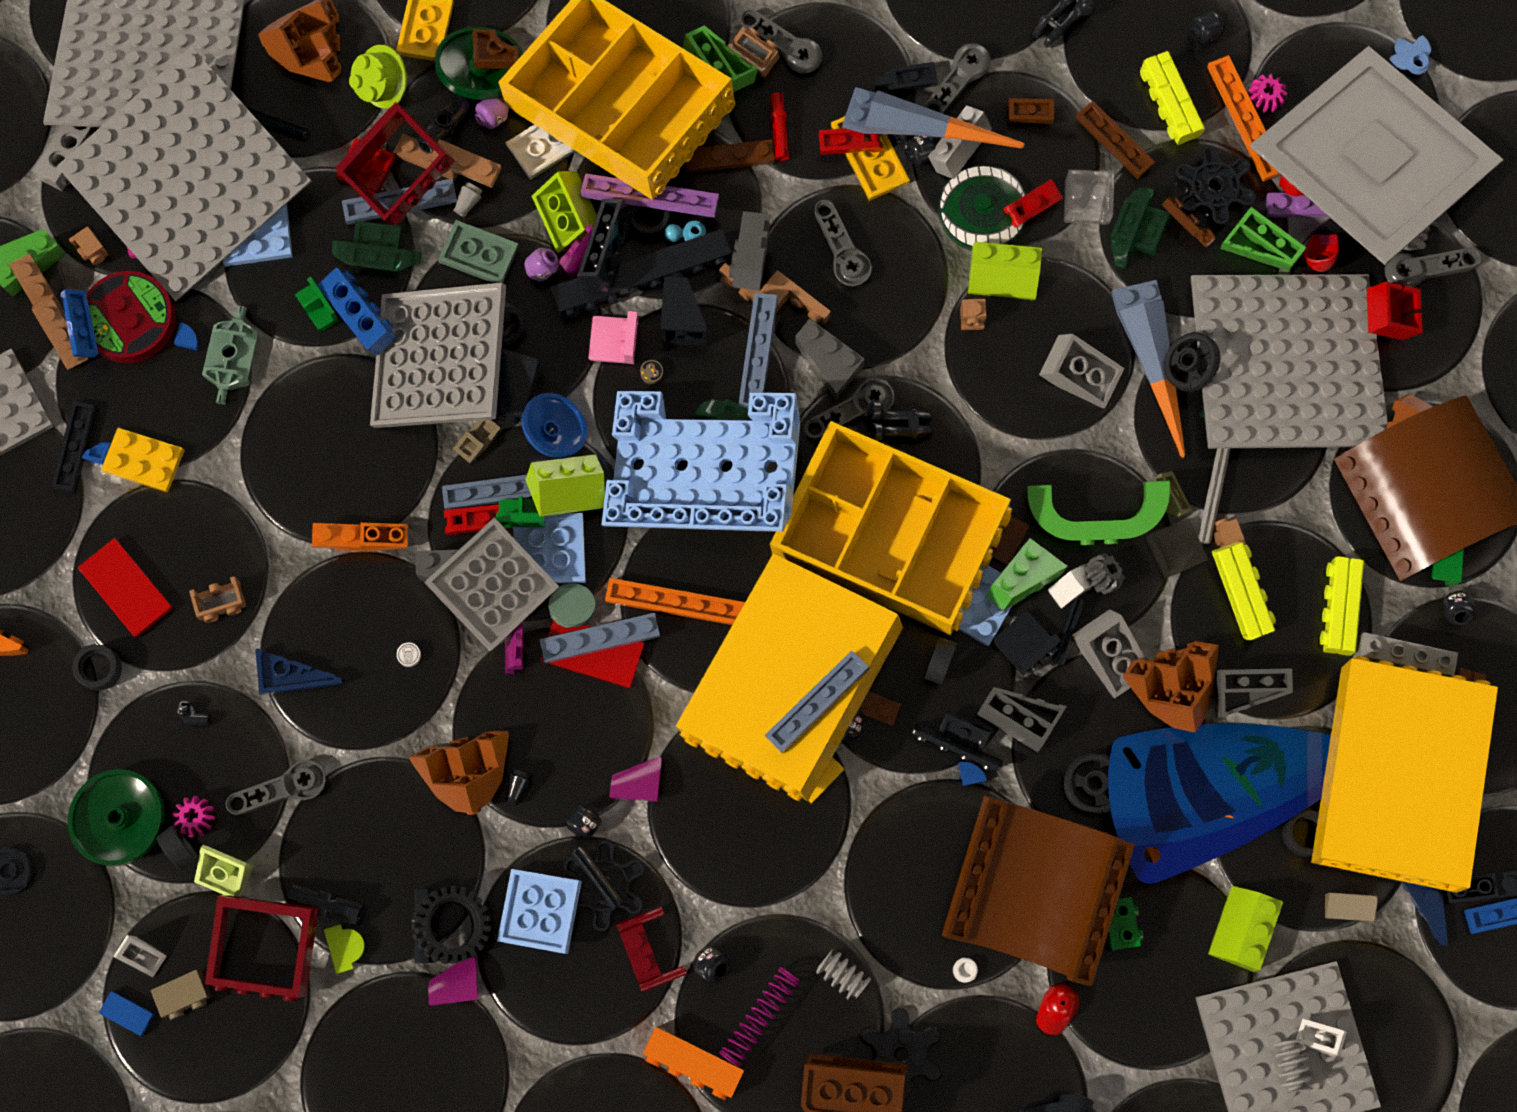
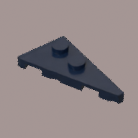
[255,649,343,695]
[1402,882,1448,946]

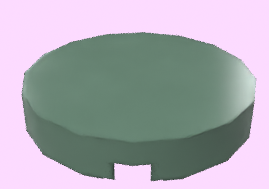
[548,583,595,628]

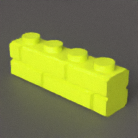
[1140,51,1205,145]
[1212,542,1276,640]
[1320,556,1364,656]

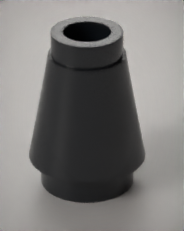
[505,768,532,805]

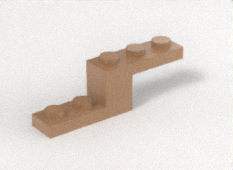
[393,134,502,188]
[9,253,88,370]
[719,263,831,325]

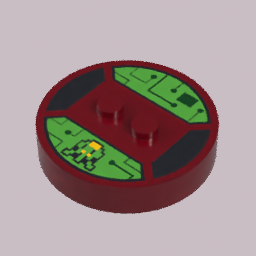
[86,271,176,363]

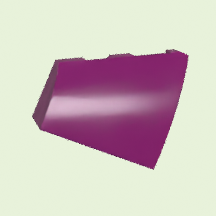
[559,224,593,280]
[505,623,524,674]
[609,757,662,802]
[428,955,479,1006]

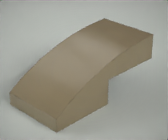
[453,420,503,463]

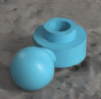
[664,221,706,242]

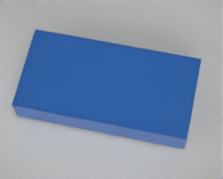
[99,991,155,1036]

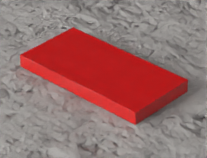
[78,538,173,638]
[540,620,645,688]

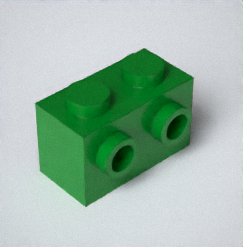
[1106,897,1143,951]

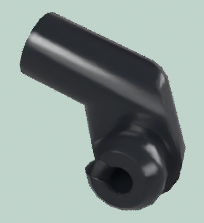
[177,701,210,726]

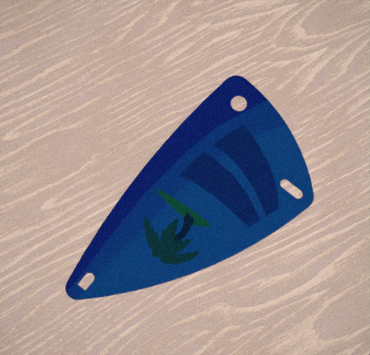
[1108,723,1331,884]

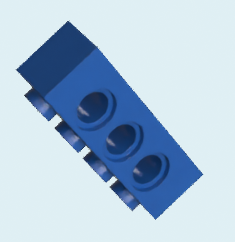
[317,267,397,355]

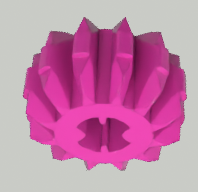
[1248,73,1287,113]
[172,796,215,837]

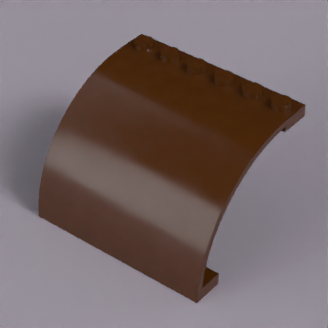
[1334,395,1517,581]
[942,795,1135,986]

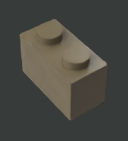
[151,970,213,1020]

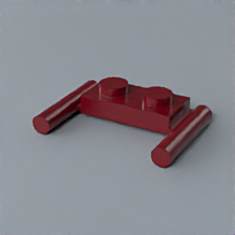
[616,906,687,992]

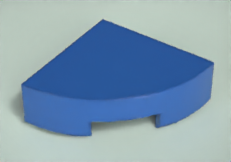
[174,322,199,351]
[82,442,111,466]
[958,762,987,787]

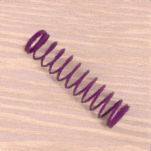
[719,967,801,1068]

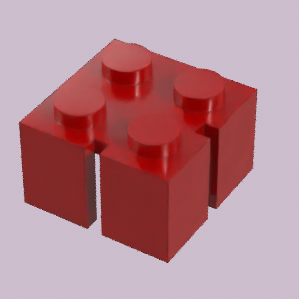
[1367,281,1423,340]

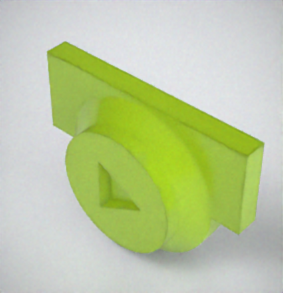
[324,924,365,974]

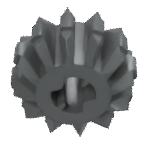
[1084,553,1125,595]

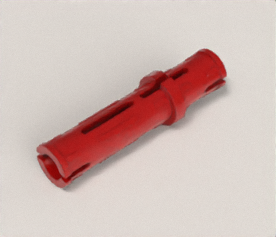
[770,93,789,161]

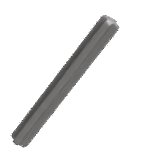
[1198,448,1231,544]

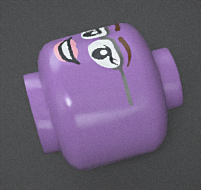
[475,97,509,129]
[525,248,558,282]

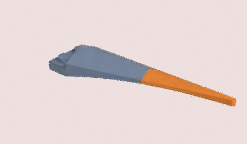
[842,87,1025,148]
[1111,280,1185,458]

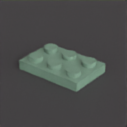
[438,220,519,283]

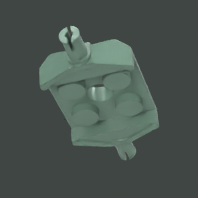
[202,306,260,405]

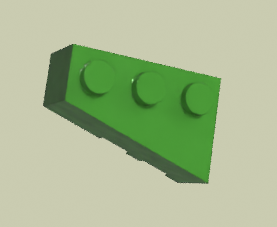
[683,25,758,93]
[1220,207,1306,271]
[0,229,66,297]
[985,538,1068,611]

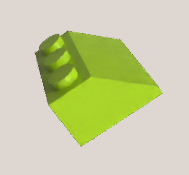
[532,171,597,254]
[968,242,1042,300]
[525,455,605,517]
[1208,886,1283,972]

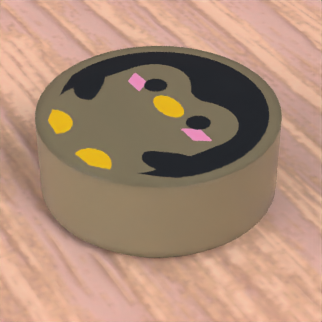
[640,360,663,384]

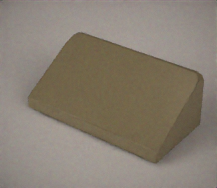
[1325,893,1377,922]

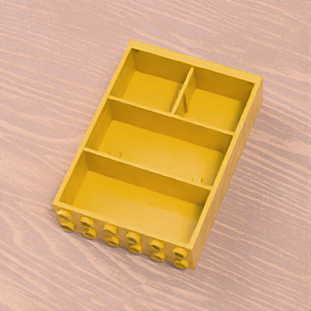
[499,0,735,200]
[770,421,1013,636]
[676,553,903,801]
[1311,656,1498,893]

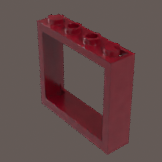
[335,102,456,227]
[205,895,319,1001]

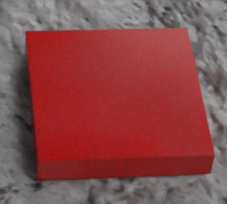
[336,138,397,194]

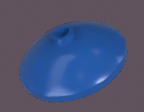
[521,393,587,458]

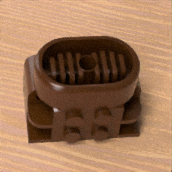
[801,1053,908,1112]

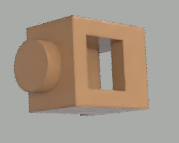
[69,226,109,265]
[960,299,986,330]
[1214,518,1247,547]

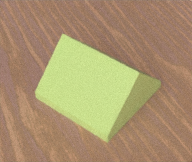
[194,845,255,897]

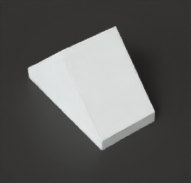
[1048,564,1094,609]
[114,935,167,977]
[1296,1019,1347,1056]

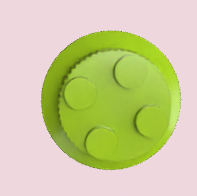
[349,45,407,108]

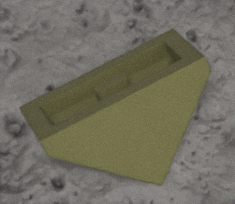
[1156,471,1193,517]

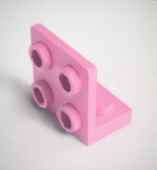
[589,311,638,364]

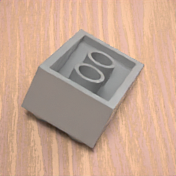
[1039,334,1124,408]
[1072,609,1146,698]

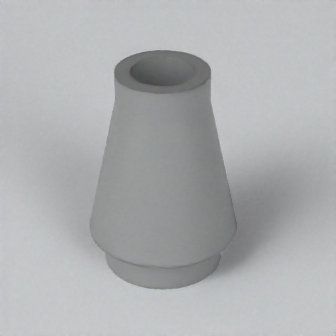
[453,182,482,217]

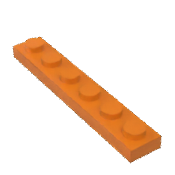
[1207,55,1281,182]
[605,578,745,625]

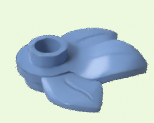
[1390,35,1431,75]

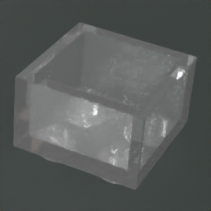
[1064,170,1114,224]

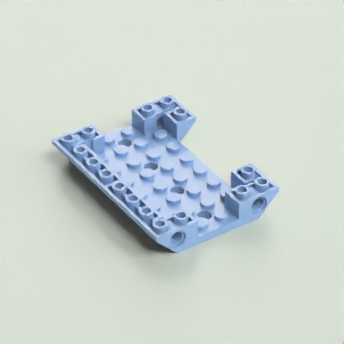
[602,391,800,532]

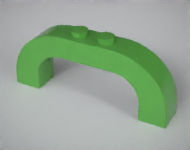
[1027,481,1170,545]

